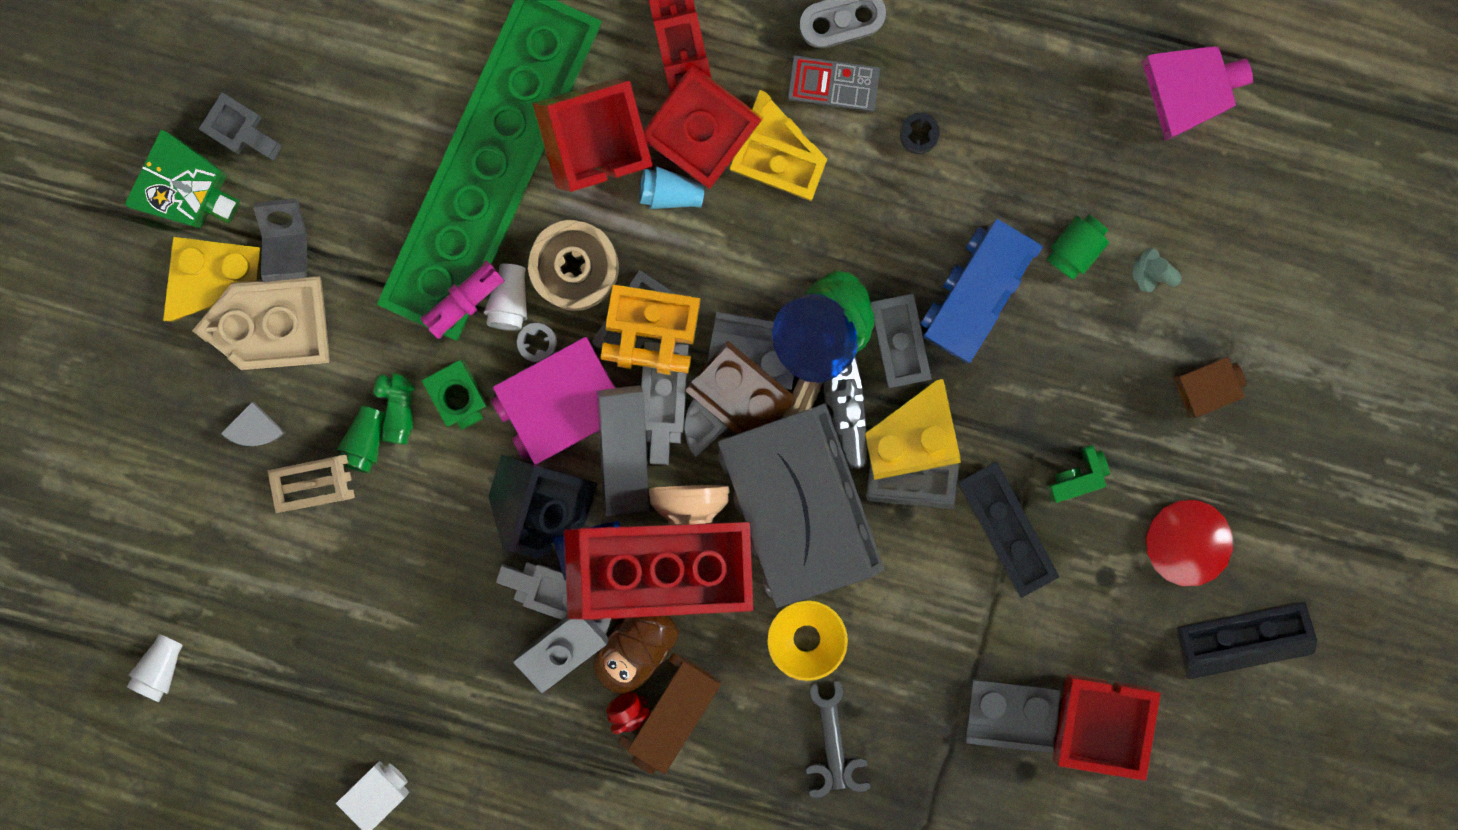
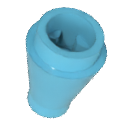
[639,166,705,209]

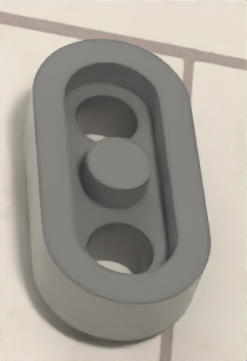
[799,0,886,48]

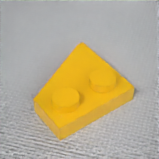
[730,90,827,201]
[163,237,262,322]
[865,379,961,480]

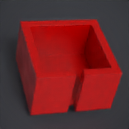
[533,79,653,192]
[1052,674,1161,781]

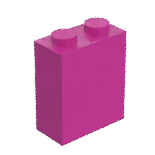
[491,337,615,465]

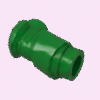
[373,372,416,445]

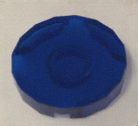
[772,294,858,383]

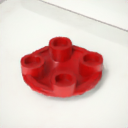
[1145,500,1233,586]

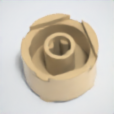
[528,220,619,311]

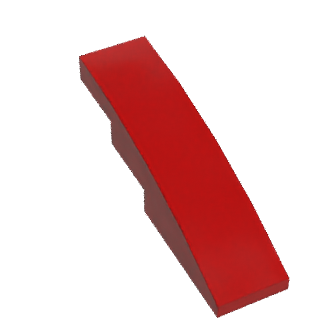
[648,0,712,94]

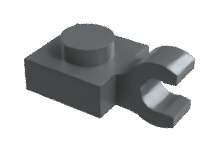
[199,92,283,161]

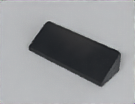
[1177,602,1317,679]

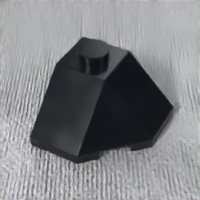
[488,454,597,559]

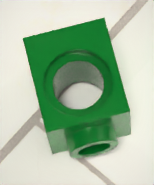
[422,360,489,431]

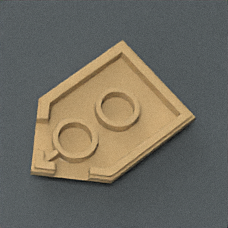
[192,276,329,370]

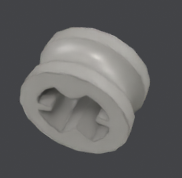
[517,323,557,362]

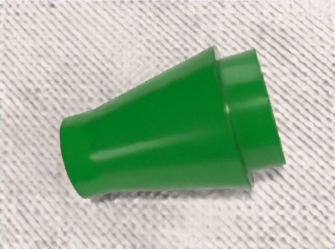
[335,406,385,474]

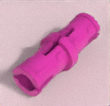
[420,260,505,339]

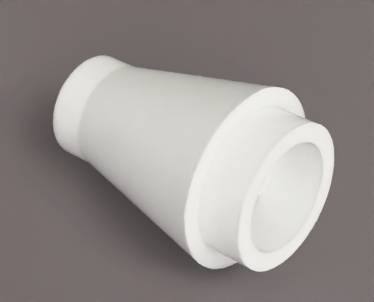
[484,264,527,331]
[127,634,183,702]

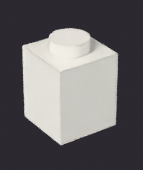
[336,761,409,830]

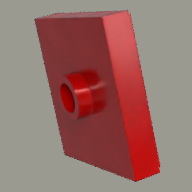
[643,64,763,189]

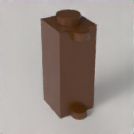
[617,653,721,775]

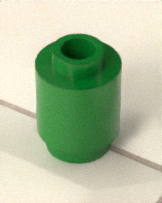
[1046,214,1110,281]

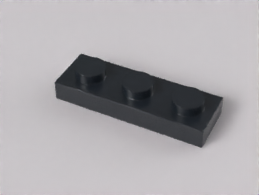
[957,461,1060,598]

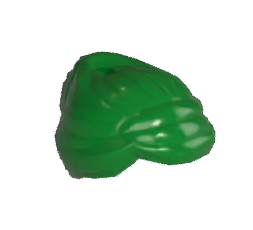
[803,270,875,356]

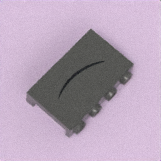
[718,403,885,608]

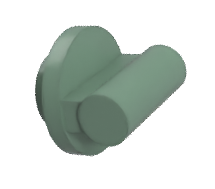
[1133,248,1182,292]

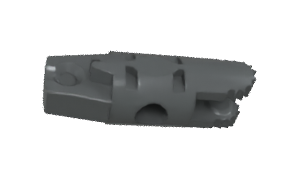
[823,356,867,469]

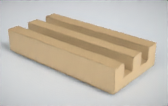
[267,455,355,513]

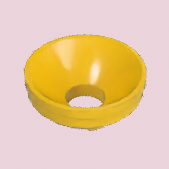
[767,600,848,681]

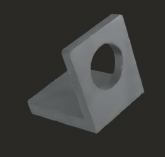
[254,198,307,282]

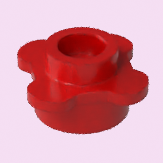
[606,692,651,734]

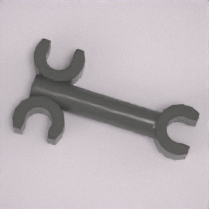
[806,680,870,798]

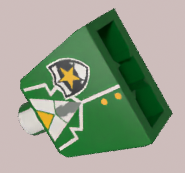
[124,130,240,229]

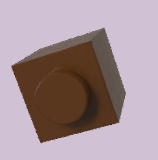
[1172,357,1247,418]

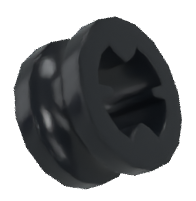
[900,113,940,154]

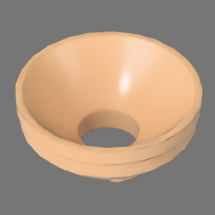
[649,485,729,524]

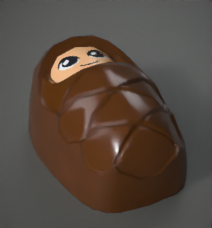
[593,615,679,693]

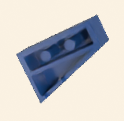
[920,219,1043,364]

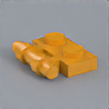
[601,284,700,375]

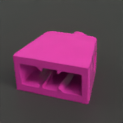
[1141,47,1253,140]

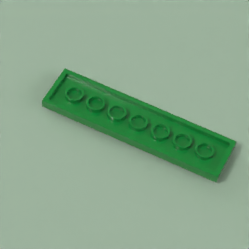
[376,0,603,341]

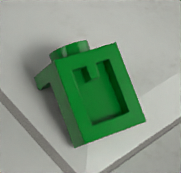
[1046,444,1110,503]

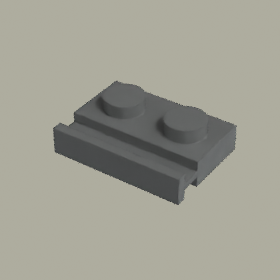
[707,312,803,390]
[965,679,1060,753]

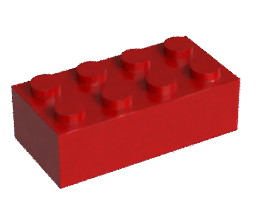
[564,522,753,620]

